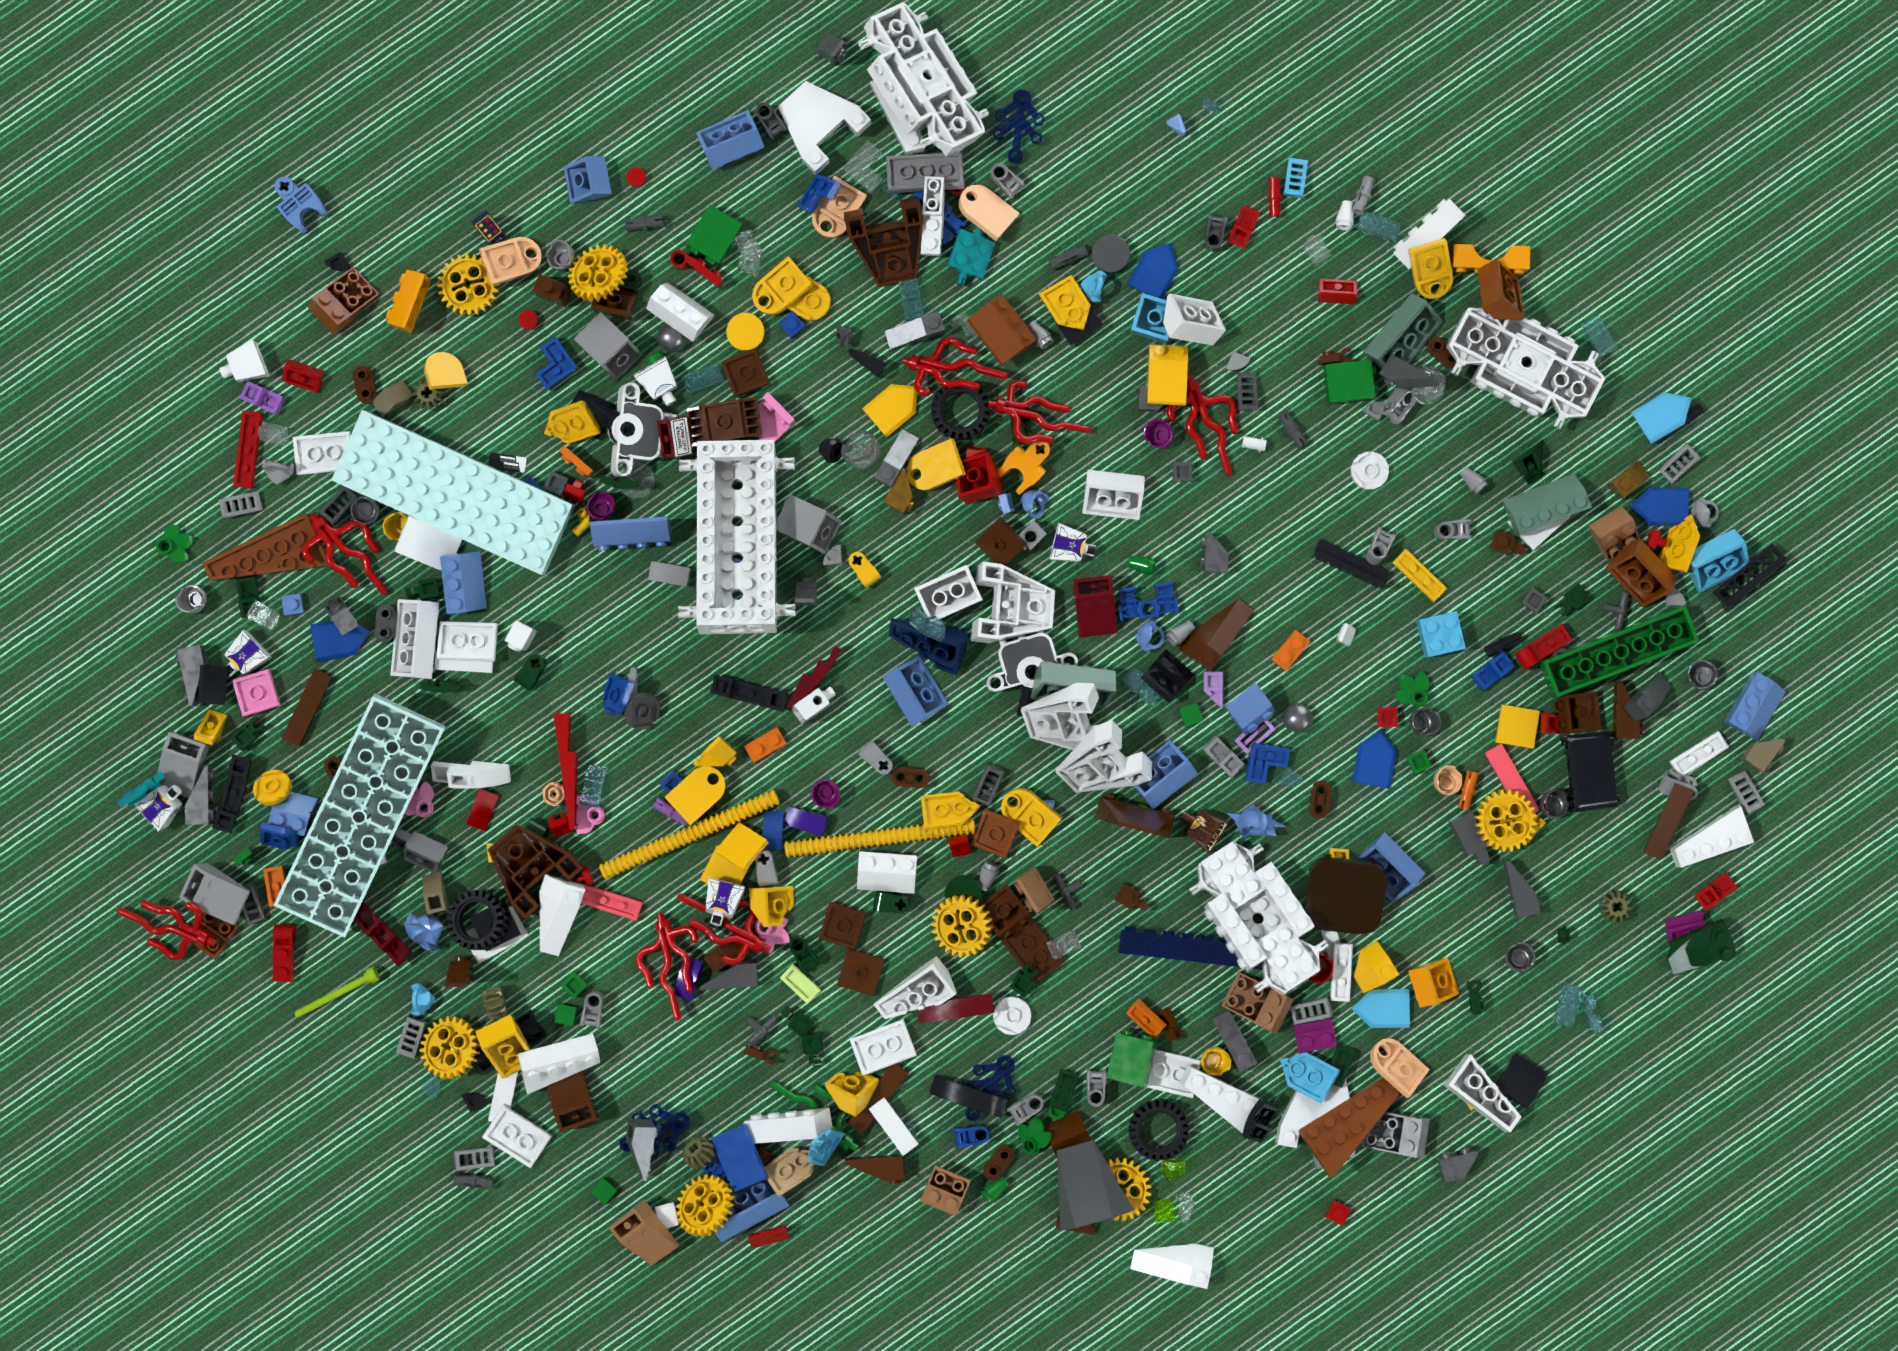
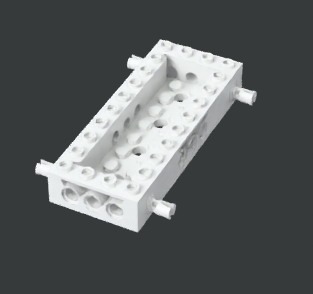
[678,440,796,634]

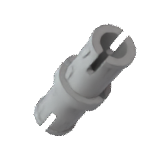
[1352,176,1375,215]

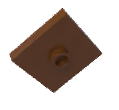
[721,348,770,398]
[975,517,1027,566]
[818,902,866,950]
[837,949,884,996]

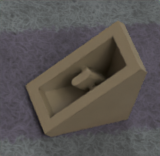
[372,381,413,418]

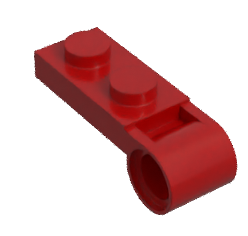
[670,250,724,289]
[1514,624,1572,670]
[273,924,296,982]

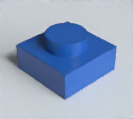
[778,311,805,339]

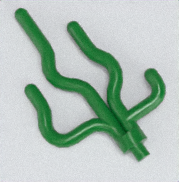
[770,1081,859,1158]

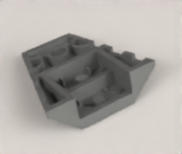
[1057,1140,1134,1231]

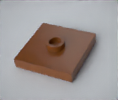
[971,808,1020,859]

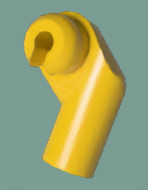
[572,508,591,537]

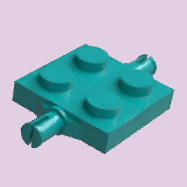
[947,227,995,286]
[117,771,165,808]

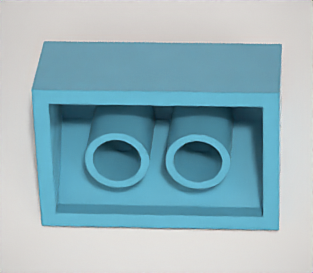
[1688,529,1749,593]

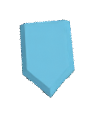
[1631,392,1692,444]
[1351,989,1410,1028]
[1280,1052,1340,1104]
[808,1129,844,1166]

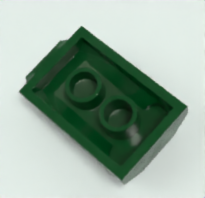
[1667,919,1736,976]

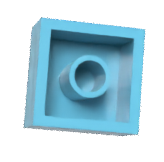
[1130,293,1169,344]
[1416,611,1466,658]

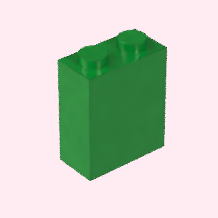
[686,205,744,266]
[1323,360,1378,405]
[1106,1030,1157,1088]

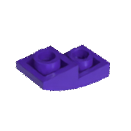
[784,806,828,835]
[675,957,704,1001]

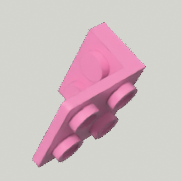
[758,392,796,442]

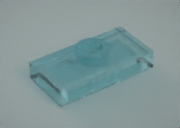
[1581,315,1618,358]

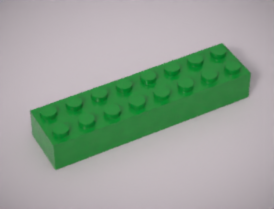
[1538,606,1700,698]

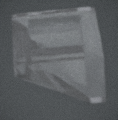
[737,251,762,277]

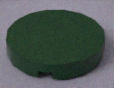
[945,875,983,913]

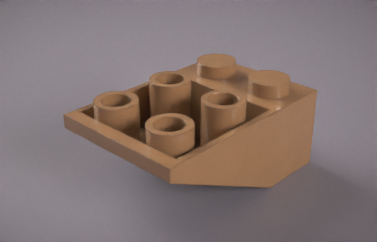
[1014,866,1055,914]
[1221,971,1294,1034]
[608,1200,679,1265]

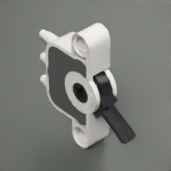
[587,382,677,477]
[987,630,1078,717]

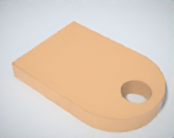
[812,176,867,238]
[959,185,1020,241]
[479,237,541,286]
[1370,1038,1430,1098]

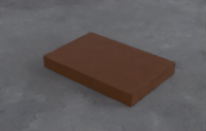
[1000,917,1065,985]

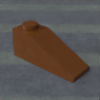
[1613,680,1643,739]
[703,925,759,973]
[445,956,474,988]
[845,1154,905,1184]

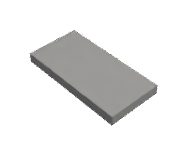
[886,152,964,193]

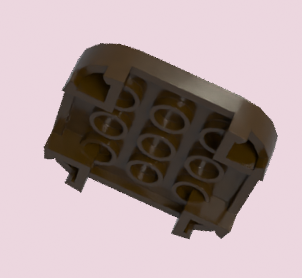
[1303,854,1387,934]

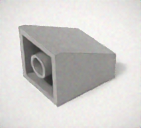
[574,312,643,381]
[776,494,842,555]

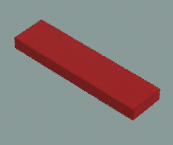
[233,410,263,489]

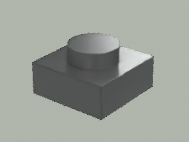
[1172,462,1192,482]
[543,471,569,497]
[1520,587,1548,614]

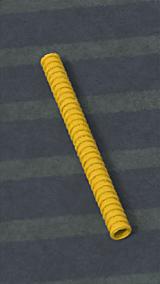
[599,789,780,880]
[784,818,975,858]

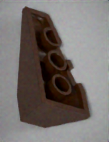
[1178,599,1254,672]

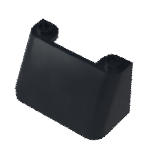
[1560,731,1620,813]

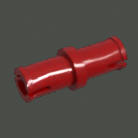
[1267,177,1282,217]

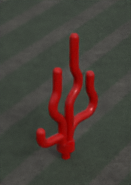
[903,337,1008,396]
[1166,375,1239,476]
[988,380,1092,444]
[302,513,388,595]
[677,893,771,966]
[117,900,216,960]
[635,913,699,1021]

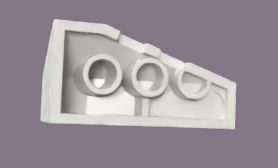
[539,874,585,956]
[873,956,957,1019]
[1130,1243,1214,1289]

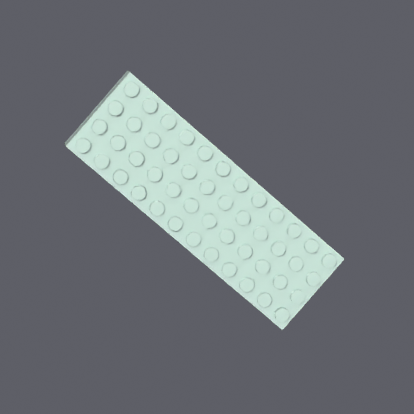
[331,410,576,575]
[273,693,445,937]

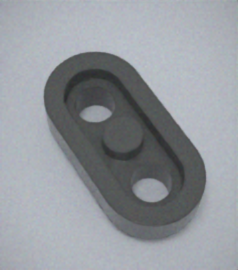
[375,604,397,643]

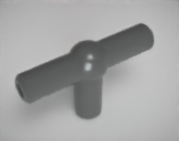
[1602,591,1629,630]
[1053,873,1083,910]
[746,1015,778,1046]

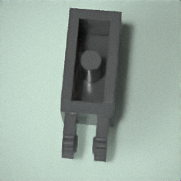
[1448,812,1490,865]
[393,830,448,874]

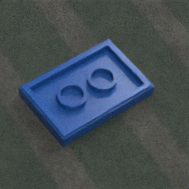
[711,1124,769,1192]

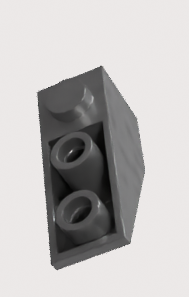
[176,645,208,706]
[185,766,216,825]
[626,1119,658,1181]

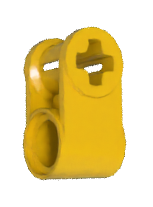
[849,552,881,589]

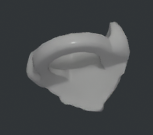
[262,459,294,485]
[1691,497,1719,528]

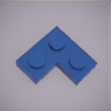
[797,174,841,214]
[536,336,578,390]
[1245,742,1290,784]

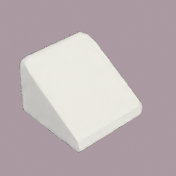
[1336,623,1356,646]
[655,1202,679,1228]

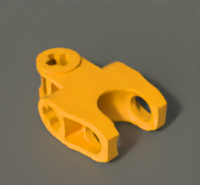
[998,442,1050,496]

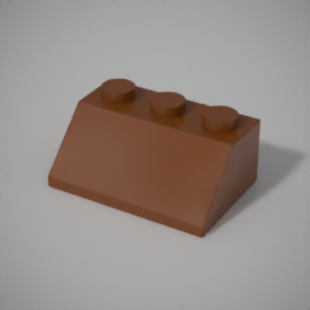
[1477,258,1525,320]
[967,294,1037,366]
[1606,538,1677,607]

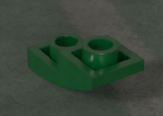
[420,678,464,693]

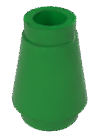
[1126,556,1156,575]
[980,1177,1009,1204]

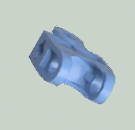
[275,177,328,234]

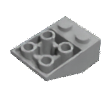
[158,732,210,798]
[179,863,250,925]
[1362,1111,1430,1158]

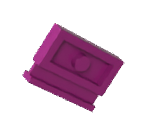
[1664,910,1705,946]
[1293,1018,1337,1053]

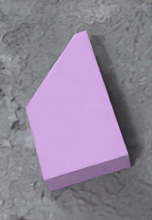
[1203,672,1223,707]

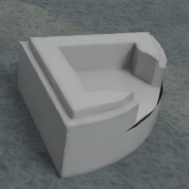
[1226,351,1251,371]
[1362,402,1384,421]
[823,544,843,566]
[1665,588,1686,606]

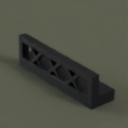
[1312,539,1390,589]
[1713,543,1788,613]
[471,1009,547,1076]

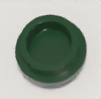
[1558,926,1570,945]

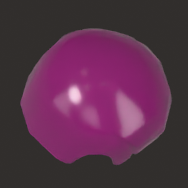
[1144,419,1174,448]
[586,491,616,521]
[811,779,841,809]

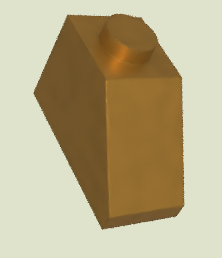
[1608,461,1649,500]
[883,468,914,514]

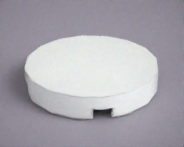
[1351,452,1389,490]
[993,996,1031,1035]

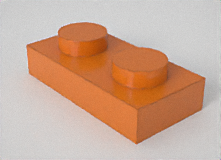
[559,446,595,478]
[1271,630,1310,672]
[744,727,787,763]
[263,865,286,907]
[1126,999,1167,1039]

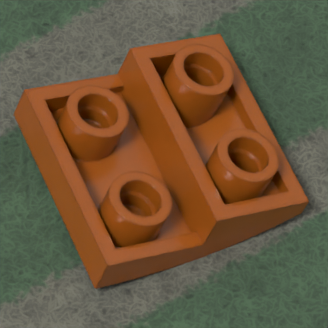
[190,911,239,960]

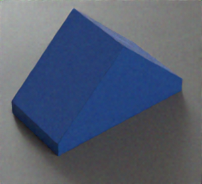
[763,811,784,850]

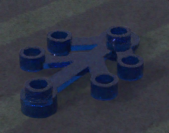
[993,90,1045,165]
[962,1055,1016,1121]
[619,1104,690,1159]

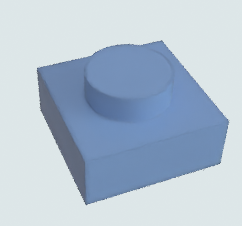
[998,493,1015,514]
[281,594,305,616]

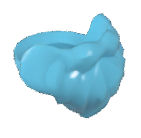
[1081,271,1107,302]
[410,983,435,1016]

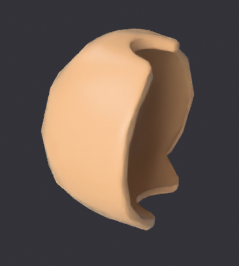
[1433,765,1462,796]

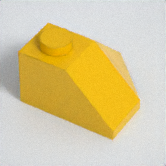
[693,736,737,766]
[749,886,794,927]
[1353,940,1399,993]
[825,1072,879,1117]

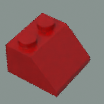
[956,452,1002,504]

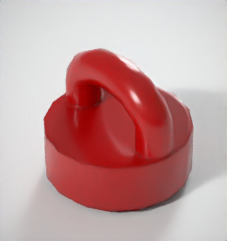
[575,866,594,886]

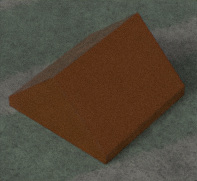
[591,287,638,321]
[1044,1110,1091,1157]

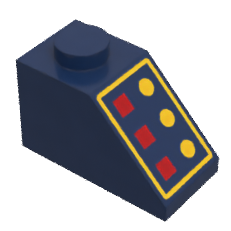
[471,210,506,245]

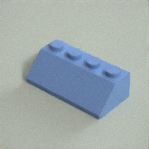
[590,517,672,551]
[713,1179,790,1242]

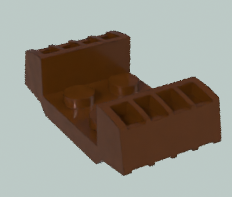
[686,397,763,447]

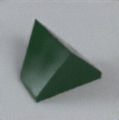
[1512,440,1544,484]

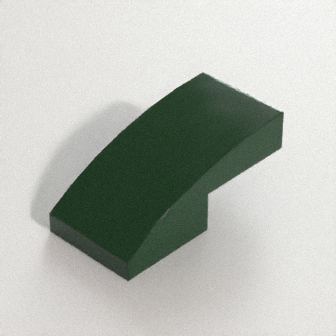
[599,474,642,490]
[236,575,261,618]

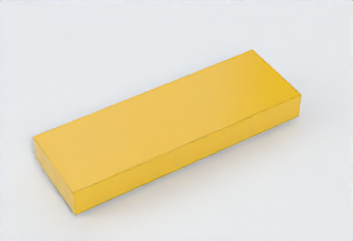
[1392,549,1447,602]

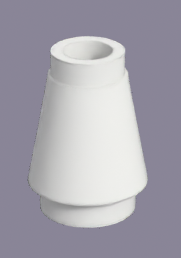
[1335,200,1354,231]

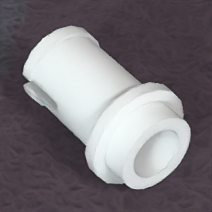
[1242,435,1267,452]

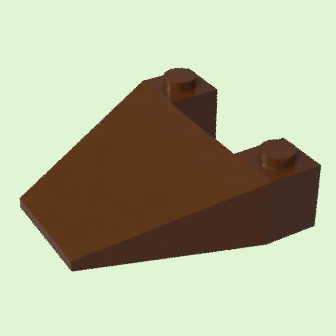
[844,196,923,287]
[1094,793,1175,838]
[488,824,583,919]

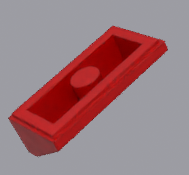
[1318,278,1357,304]
[282,360,325,393]
[466,788,499,831]
[748,1225,789,1248]

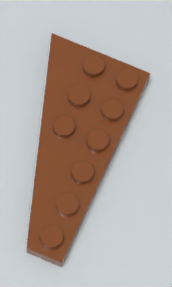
[202,513,328,581]
[1298,1078,1400,1180]

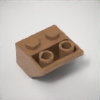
[1589,506,1639,563]
[920,1165,971,1216]

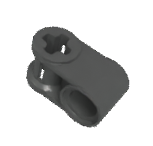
[756,102,788,141]
[1204,213,1228,252]

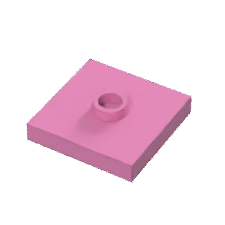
[232,669,281,717]

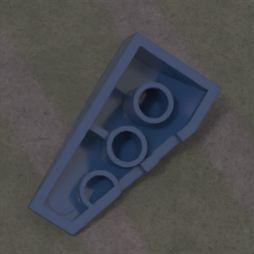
[889,618,970,675]

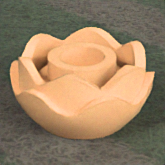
[542,782,565,806]

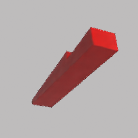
[553,713,578,830]

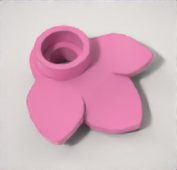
[404,782,434,818]
[566,795,605,834]
[755,917,790,953]

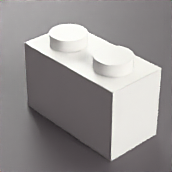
[504,620,537,652]

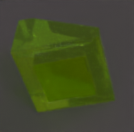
[1161,1160,1186,1182]
[1152,1198,1175,1224]

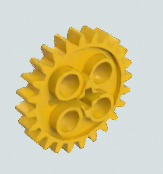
[568,244,629,302]
[437,253,500,316]
[1474,789,1537,852]
[931,894,993,957]
[419,1016,480,1080]
[1107,1158,1151,1222]
[675,1174,734,1238]

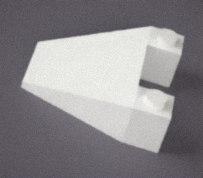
[778,81,871,175]
[971,562,1055,643]
[1021,683,1099,750]
[1056,720,1152,793]
[1275,1079,1355,1158]

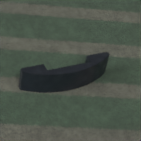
[710,675,789,712]
[212,754,252,833]
[929,1075,1008,1118]

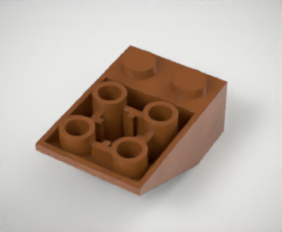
[308,267,380,335]

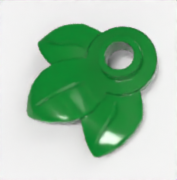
[156,525,194,562]
[1394,671,1430,707]
[1018,1117,1051,1155]

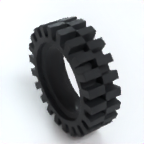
[931,386,991,440]
[446,890,509,950]
[1129,1099,1189,1161]

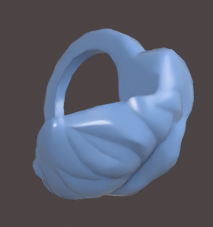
[1020,490,1049,519]
[1136,621,1165,653]

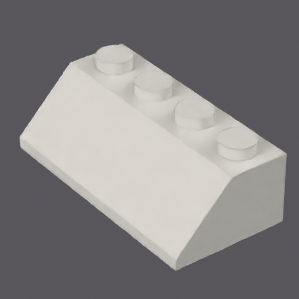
[390,599,439,679]

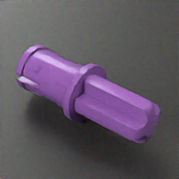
[652,797,687,825]

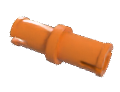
[1458,770,1479,810]

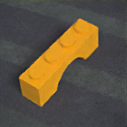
[1450,244,1530,275]

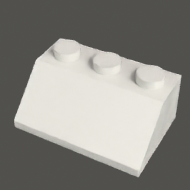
[646,282,715,342]
[1163,294,1226,345]
[1082,470,1145,520]
[914,565,982,623]
[857,851,917,894]

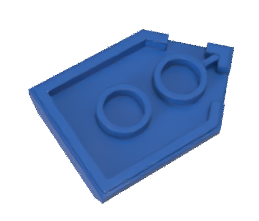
[1127,243,1179,299]
[1630,487,1689,526]
[310,620,371,662]
[1352,729,1397,789]

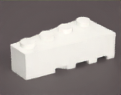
[1180,1065,1259,1133]

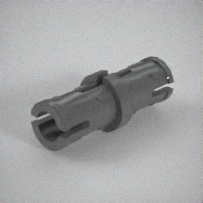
[625,214,664,231]
[1048,244,1088,270]
[1278,410,1308,449]
[454,1173,494,1190]

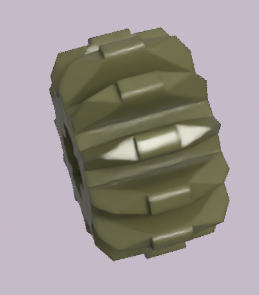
[411,377,445,410]
[1599,890,1633,923]
[482,987,507,1020]
[682,1135,715,1170]

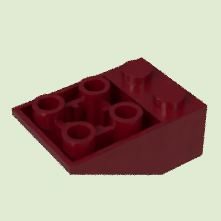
[1072,575,1117,637]

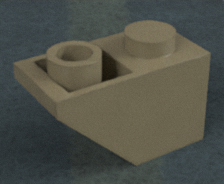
[1740,739,1785,772]
[422,872,449,914]

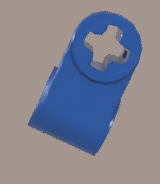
[952,1124,990,1148]

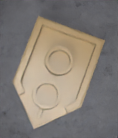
[764,1148,814,1197]

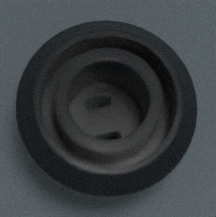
[819,438,844,464]

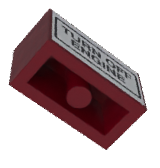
[657,416,692,458]

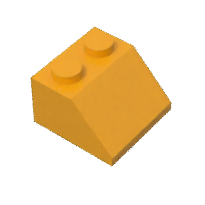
[1408,957,1459,1008]

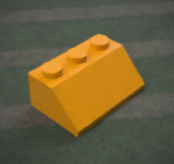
[386,270,432,334]

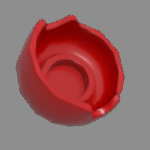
[1309,953,1334,984]

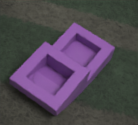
[240,381,285,415]

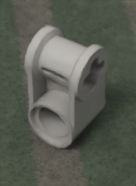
[990,163,1026,199]
[1380,387,1417,425]
[1434,519,1472,540]
[1366,526,1396,565]
[858,740,893,775]
[1658,770,1698,800]
[755,849,779,887]
[580,991,604,1029]
[1086,1069,1107,1107]
[1006,1093,1044,1126]

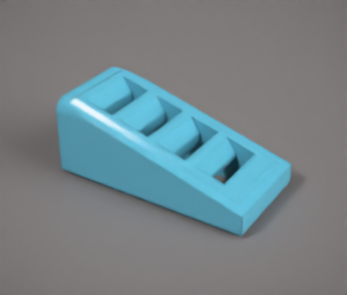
[1283,158,1308,199]

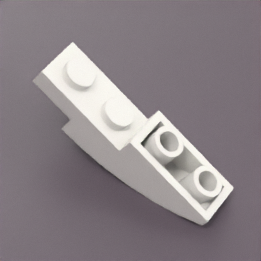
[921,176,945,256]
[431,761,511,788]

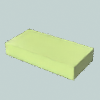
[780,964,821,1004]

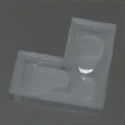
[842,140,884,194]

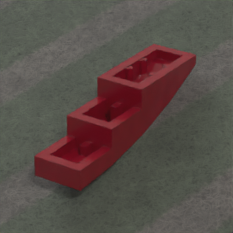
[786,646,842,710]
[354,901,413,966]
[916,993,995,1024]

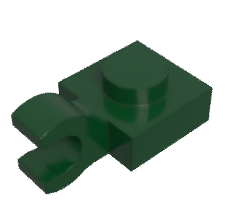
[405,578,440,601]
[1466,980,1484,1015]
[781,1007,815,1037]
[801,1031,824,1068]

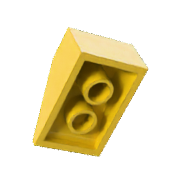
[1147,344,1188,406]
[475,1014,531,1079]

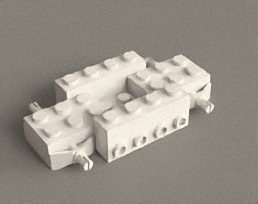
[858,2,989,157]
[1446,308,1605,429]
[1189,841,1329,995]

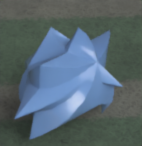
[1227,804,1286,839]
[404,913,443,950]

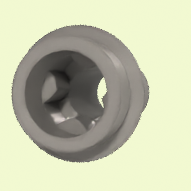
[1027,320,1053,349]
[1460,466,1488,494]
[1166,620,1195,647]
[979,861,1000,891]

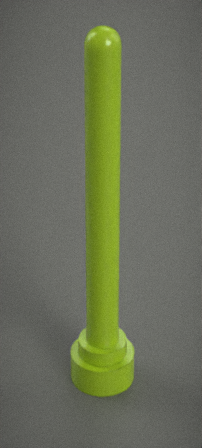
[295,966,380,1017]

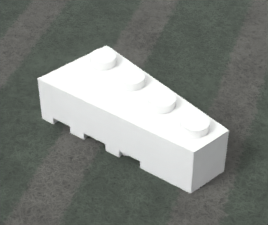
[870,81,925,155]
[1393,199,1466,269]
[1670,806,1754,868]
[518,1034,600,1095]
[1443,1054,1521,1132]
[744,1107,833,1144]

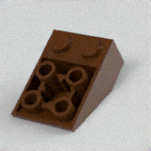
[547,1071,599,1133]

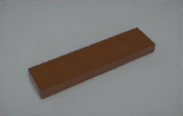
[282,669,333,747]
[1643,783,1693,860]
[847,1064,909,1134]

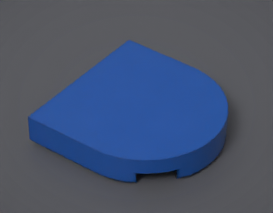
[603,673,634,716]
[260,822,300,850]

